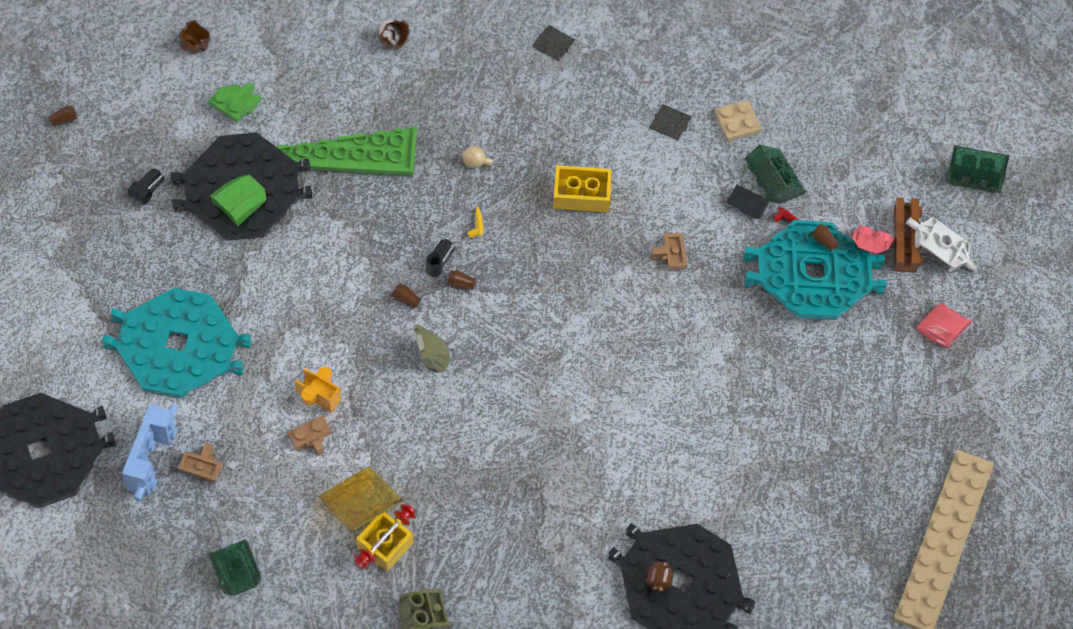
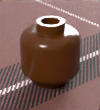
[646,562,674,593]

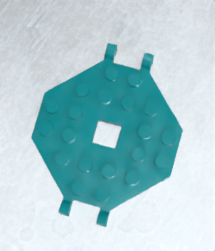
[743,220,887,320]
[102,288,252,398]

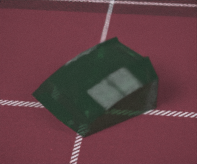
[207,539,262,596]

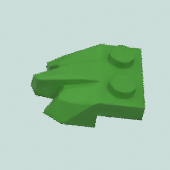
[208,83,262,123]

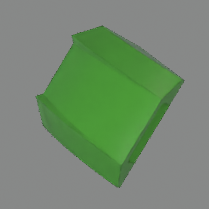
[210,175,266,226]

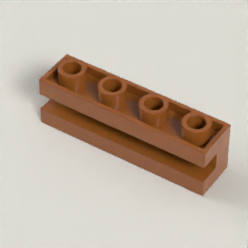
[894,197,923,273]

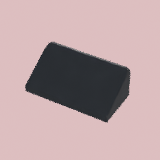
[726,184,770,219]

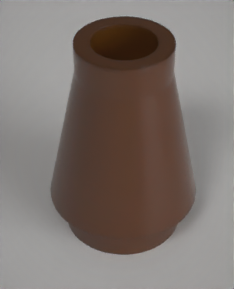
[48,105,78,126]
[811,224,839,252]
[447,269,476,289]
[392,283,421,309]

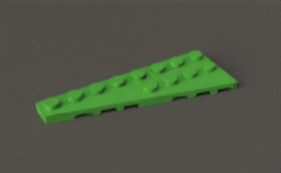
[276,126,418,176]

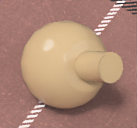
[462,146,493,168]

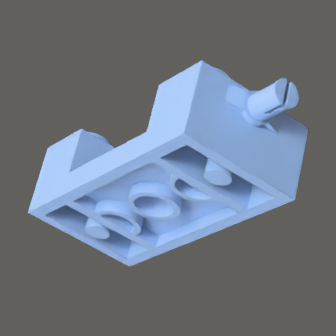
[122,404,178,501]

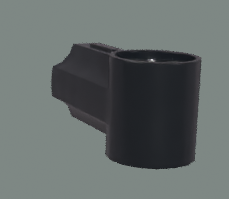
[128,168,165,205]
[426,239,456,277]

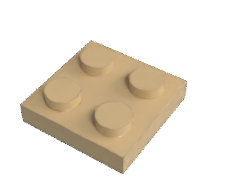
[714,100,762,142]

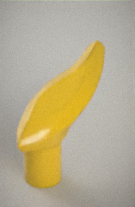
[467,206,484,238]

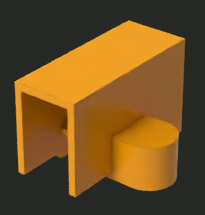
[295,366,341,413]

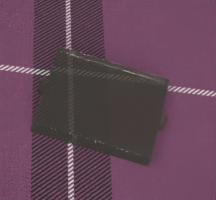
[532,25,575,61]
[650,104,692,141]

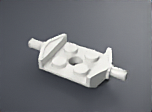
[906,217,978,272]

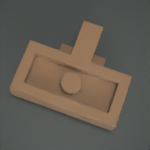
[651,233,688,270]
[287,415,332,456]
[178,443,223,483]

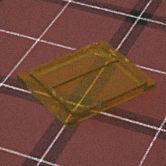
[319,466,402,532]

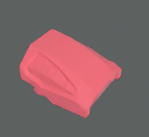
[852,225,894,253]
[916,303,972,349]

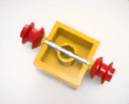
[353,504,416,572]

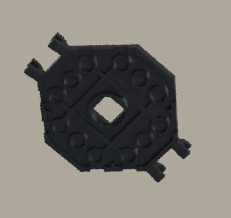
[170,132,313,241]
[0,393,116,509]
[608,523,756,629]

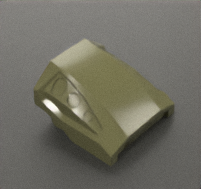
[413,324,451,373]
[398,589,451,629]

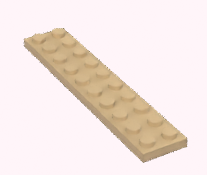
[893,449,994,629]

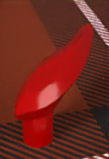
[772,207,799,223]

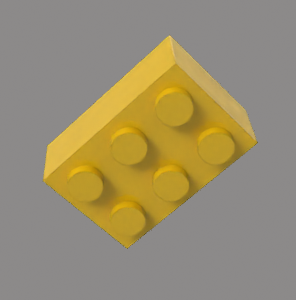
[553,165,612,213]

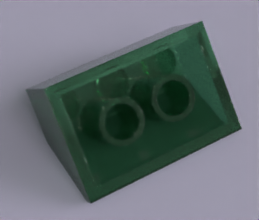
[744,144,806,203]
[945,145,1009,193]

